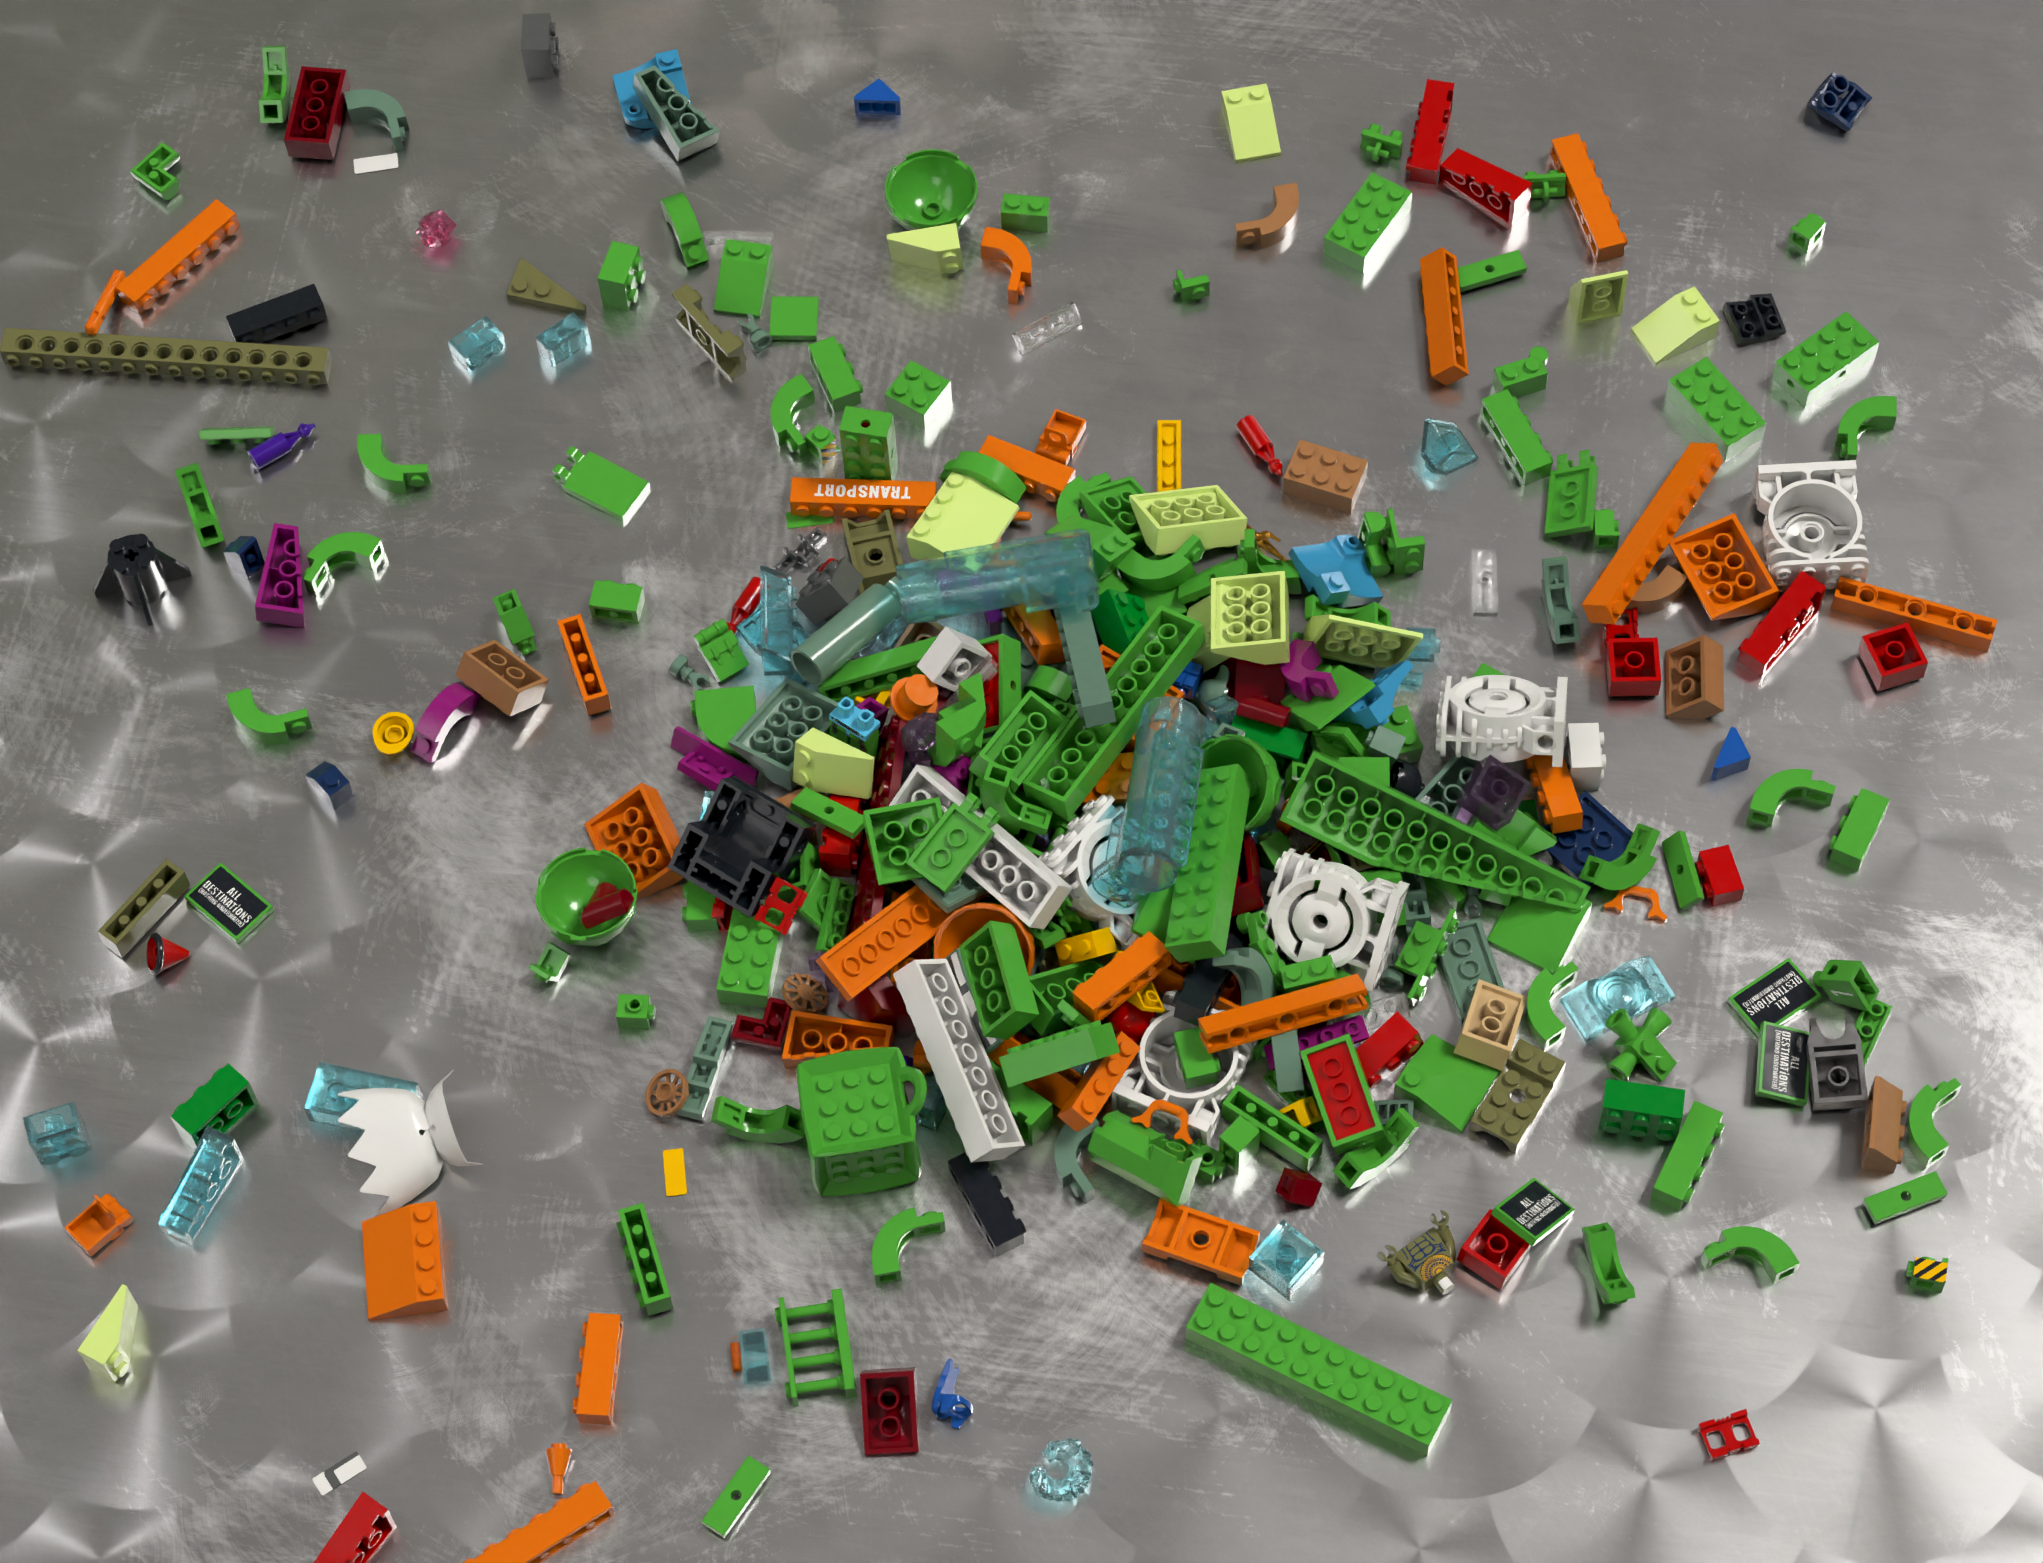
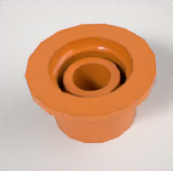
[889,674,938,724]

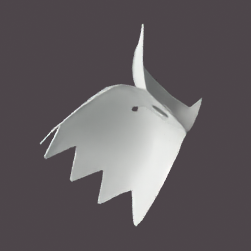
[338,1070,483,1216]

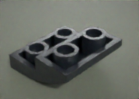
[1723,293,1786,346]

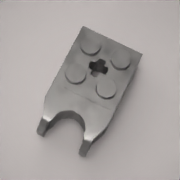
[1806,1015,1868,1111]

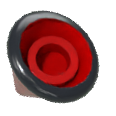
[146,932,190,976]

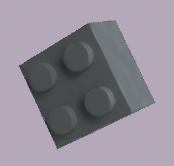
[521,13,559,79]
[795,557,863,625]

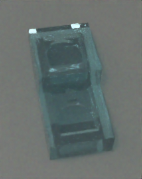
[738,1328,771,1384]

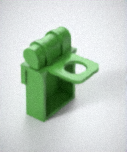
[693,619,750,682]

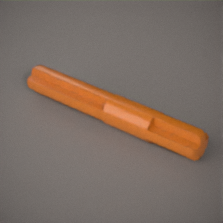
[84,269,126,336]

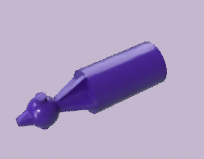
[247,423,316,470]

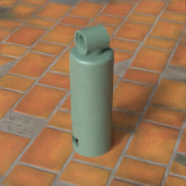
[790,576,913,686]

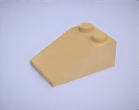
[1453,979,1527,1071]

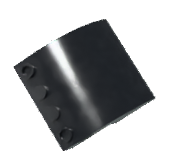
[667,776,817,917]

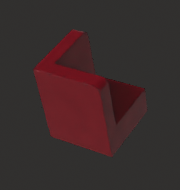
[1275,1167,1323,1207]

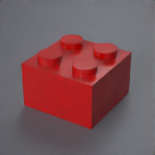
[1858,622,1928,692]
[1605,637,1661,696]
[1457,1209,1531,1290]

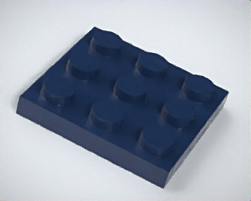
[1542,790,1633,886]

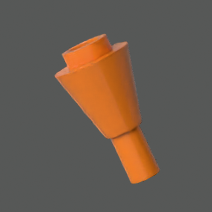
[545,1443,572,1495]

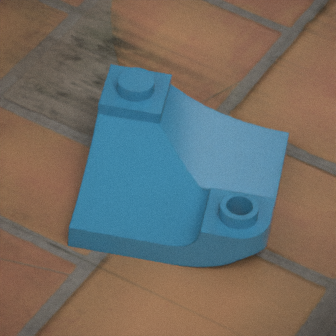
[612,49,691,129]
[1288,534,1383,608]
[1328,659,1413,729]

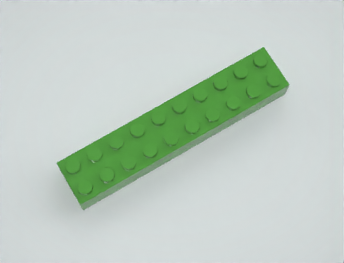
[1022,605,1205,820]
[1186,1283,1452,1456]

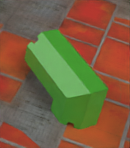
[1087,1110,1203,1207]

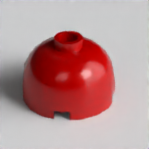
[1104,1001,1156,1045]

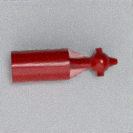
[1236,415,1283,477]
[726,577,771,635]

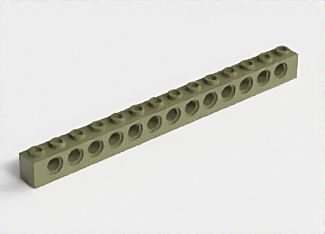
[0,328,333,385]

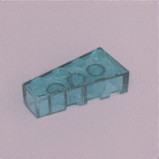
[159,1126,244,1246]

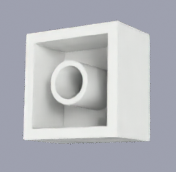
[917,626,992,693]
[1564,723,1606,791]

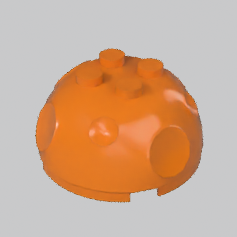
[933,902,1035,976]

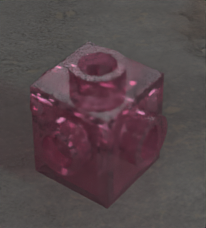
[415,209,457,248]

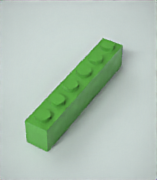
[818,630,959,703]

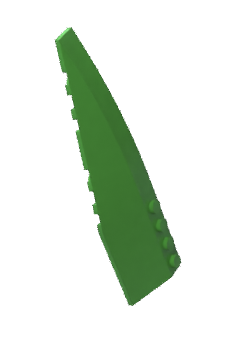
[1279,750,1590,910]

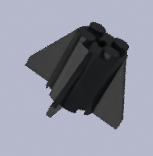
[94,534,192,626]

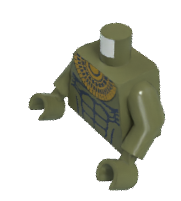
[1377,1210,1456,1295]

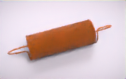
[730,1336,743,1379]

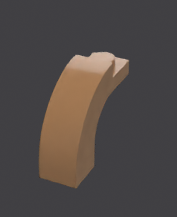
[1235,183,1299,249]
[1598,565,1688,614]

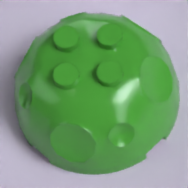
[885,149,978,231]
[1184,734,1281,833]
[535,847,637,946]

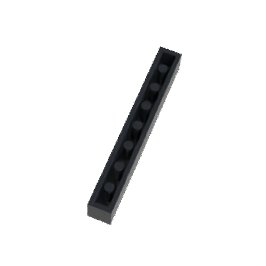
[1172,866,1278,1027]

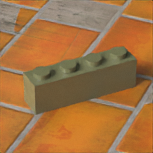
[97,859,191,958]

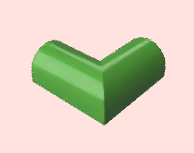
[130,142,180,200]
[1357,512,1391,579]

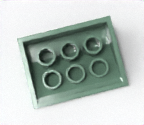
[728,678,838,791]

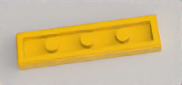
[1157,420,1181,492]

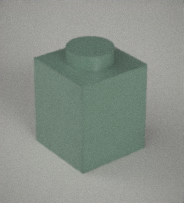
[1364,725,1406,766]

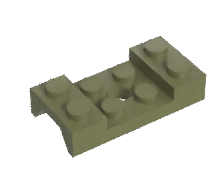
[672,284,747,381]
[842,509,911,601]
[1470,1039,1566,1153]

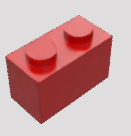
[1695,845,1744,907]

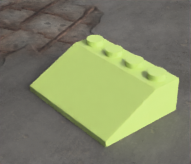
[906,472,1019,575]
[1129,485,1248,556]
[1211,571,1290,665]
[1303,614,1423,670]

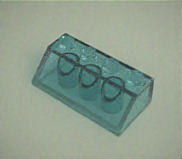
[760,566,798,676]

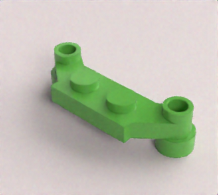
[1236,910,1286,996]

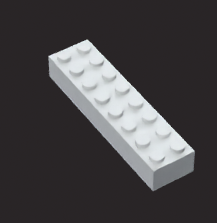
[889,764,1073,929]
[893,958,1025,1163]

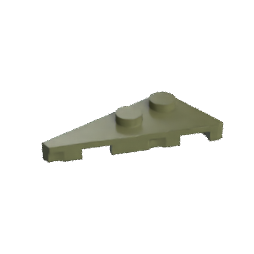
[506,258,587,316]

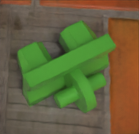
[1360,123,1403,162]
[1523,170,1566,202]

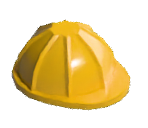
[373,712,414,755]

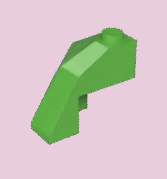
[918,673,986,767]
[1467,784,1557,855]

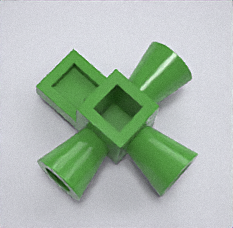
[1605,1008,1677,1082]

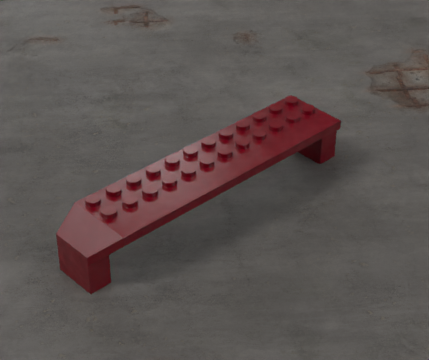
[837,695,958,1038]

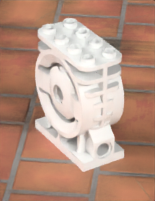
[1752,460,1870,592]
[1436,675,1568,767]
[1038,795,1163,957]
[1263,848,1410,992]
[1112,990,1259,1147]

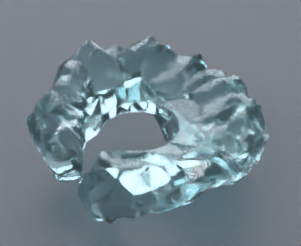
[1029,1438,1094,1502]

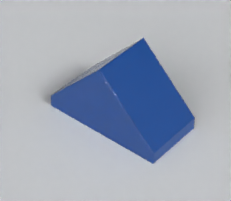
[854,79,901,115]
[1711,726,1751,780]

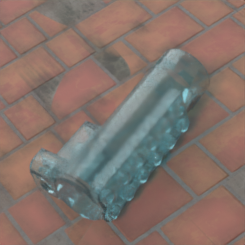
[896,529,1100,625]
[1092,696,1204,908]

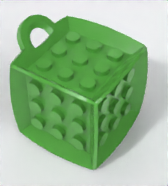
[796,1047,927,1196]

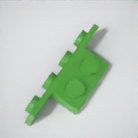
[1395,908,1459,1007]

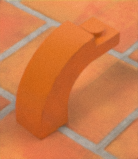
[981,227,1032,304]

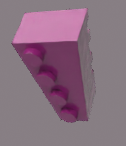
[255,523,305,628]

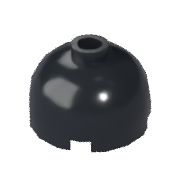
[1390,759,1425,799]

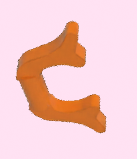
[1604,885,1667,922]
[1131,1100,1193,1145]

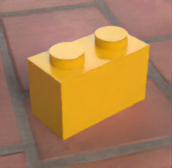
[1055,927,1117,966]

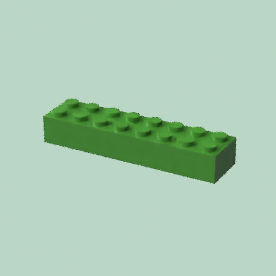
[1165,764,1252,962]

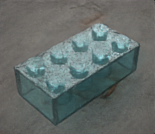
[304,1062,423,1132]

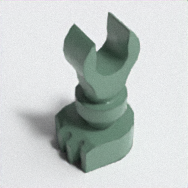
[738,313,772,353]
[668,653,710,691]
[1462,885,1482,918]
[1380,945,1405,991]

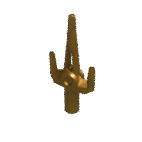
[1246,525,1287,563]

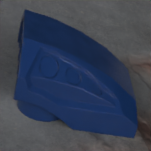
[1807,72,1872,131]

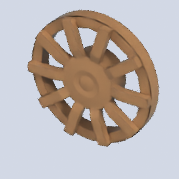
[782,972,829,1014]
[645,1069,689,1117]

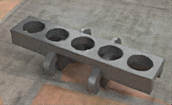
[774,527,827,578]

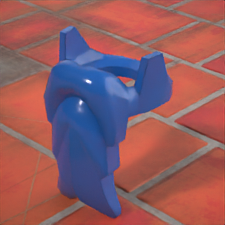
[932,1358,973,1429]

